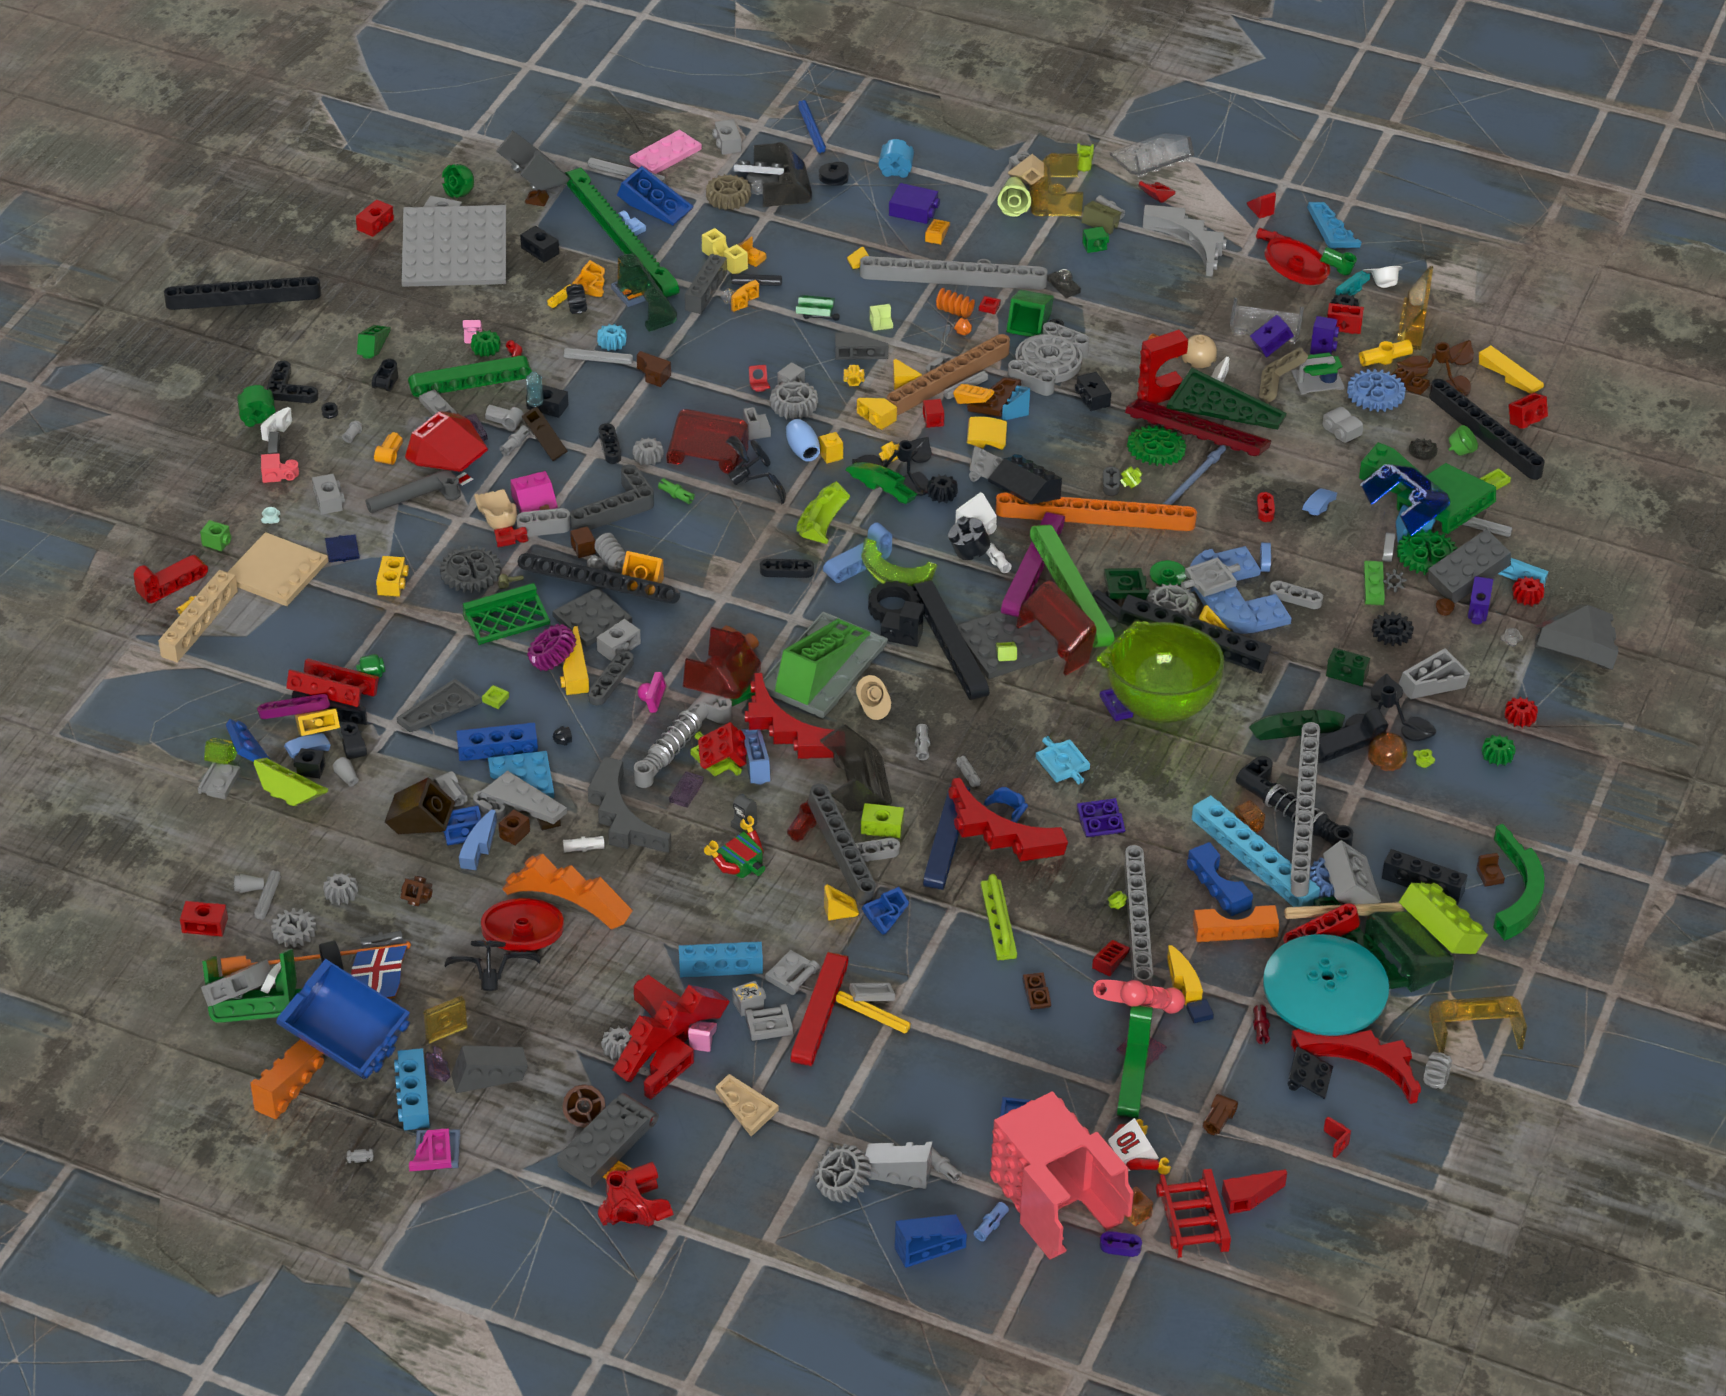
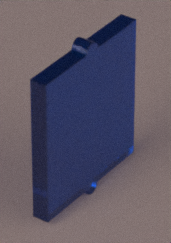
[325,534,360,563]

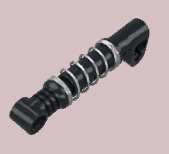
[1236,756,1354,847]

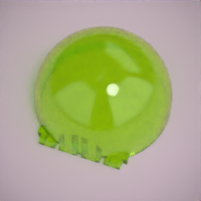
[1097,621,1224,723]

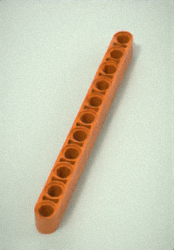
[995,493,1197,531]

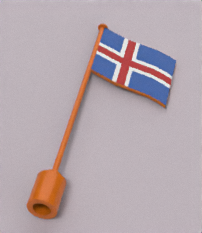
[220,941,411,999]

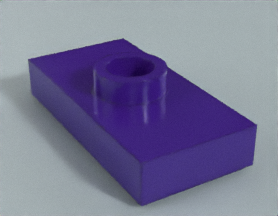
[1100,687,1133,722]

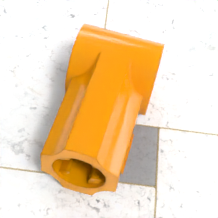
[374,432,403,465]

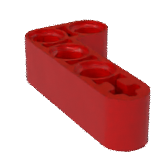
[134,555,208,603]
[1283,903,1361,943]

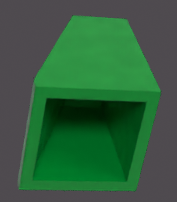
[1006,289,1054,337]

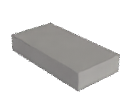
[849,983,895,1001]

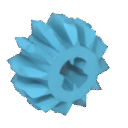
[597,323,627,351]

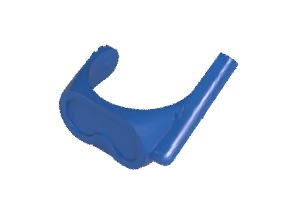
[984,787,1028,823]

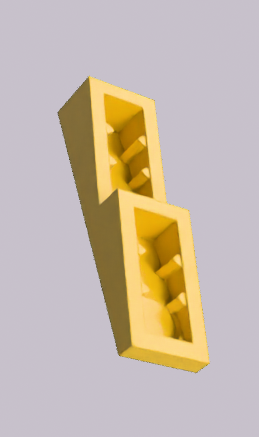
[1479,345,1544,394]

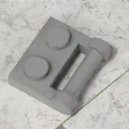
[765,950,820,995]
[745,1004,793,1041]

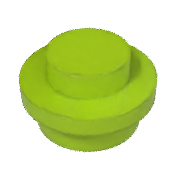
[1108,891,1128,909]

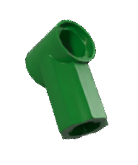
[1320,247,1357,275]

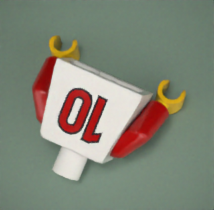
[1108,1118,1171,1175]

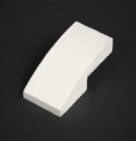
[261,407,292,441]
[260,962,281,994]

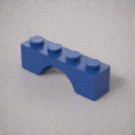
[1187,842,1253,917]

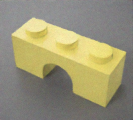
[702,228,748,274]

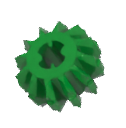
[471,329,501,357]
[1481,734,1516,767]

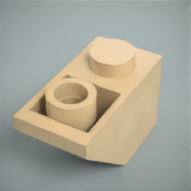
[1008,154,1044,185]

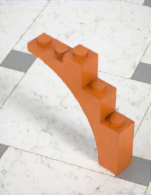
[502,853,633,930]

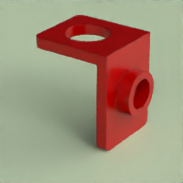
[748,364,770,392]
[1324,1117,1351,1158]

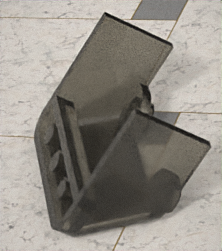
[754,142,812,207]
[820,723,892,812]

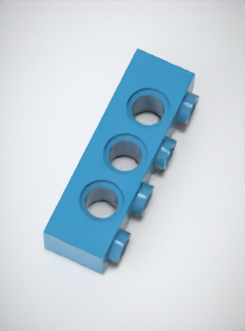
[679,942,763,978]
[394,1048,430,1130]

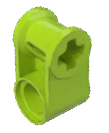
[1076,143,1094,172]

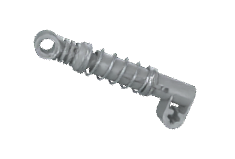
[634,690,732,788]

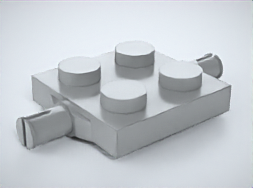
[1181,557,1241,597]

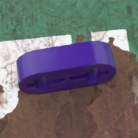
[1100,1231,1142,1257]

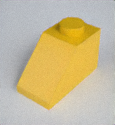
[818,432,843,464]
[295,708,340,736]

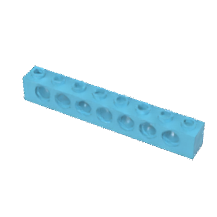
[1192,795,1320,907]

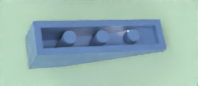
[741,729,770,784]

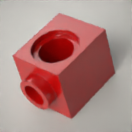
[923,399,944,428]

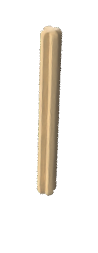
[1284,903,1404,919]

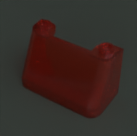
[666,409,748,474]

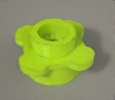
[1413,749,1435,768]

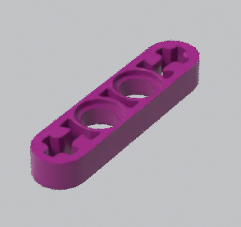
[257,694,330,719]

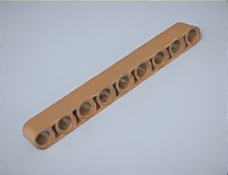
[887,334,1010,415]

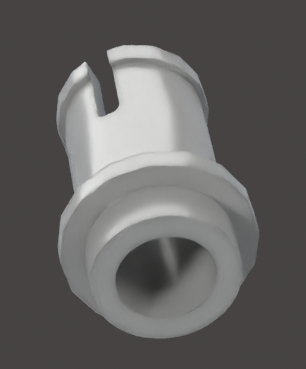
[342,420,363,443]

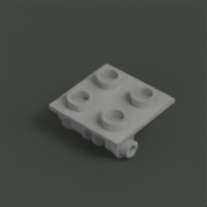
[969,446,1003,482]

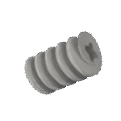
[594,533,626,573]

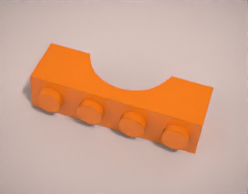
[1193,905,1279,942]

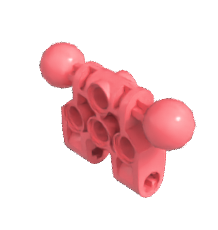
[1093,980,1185,1014]

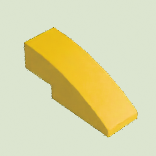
[1167,945,1203,1005]

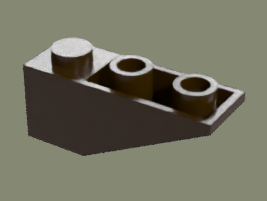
[522,406,568,461]

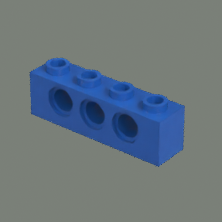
[456,723,538,761]

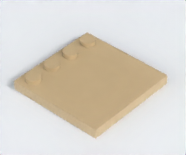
[228,532,329,606]

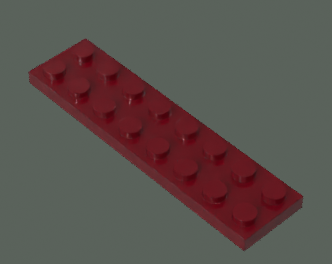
[1125,398,1271,456]

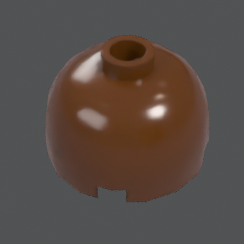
[562,1084,606,1128]

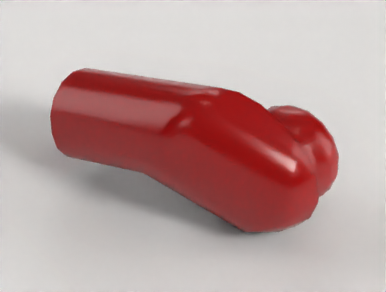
[506,340,522,357]

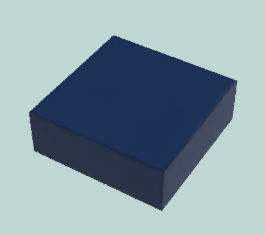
[1186,999,1214,1023]

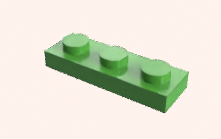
[1364,561,1385,605]

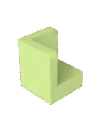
[869,304,893,331]

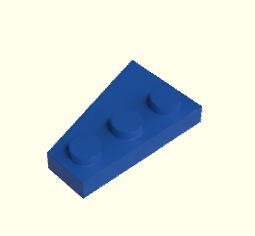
[226,719,271,762]

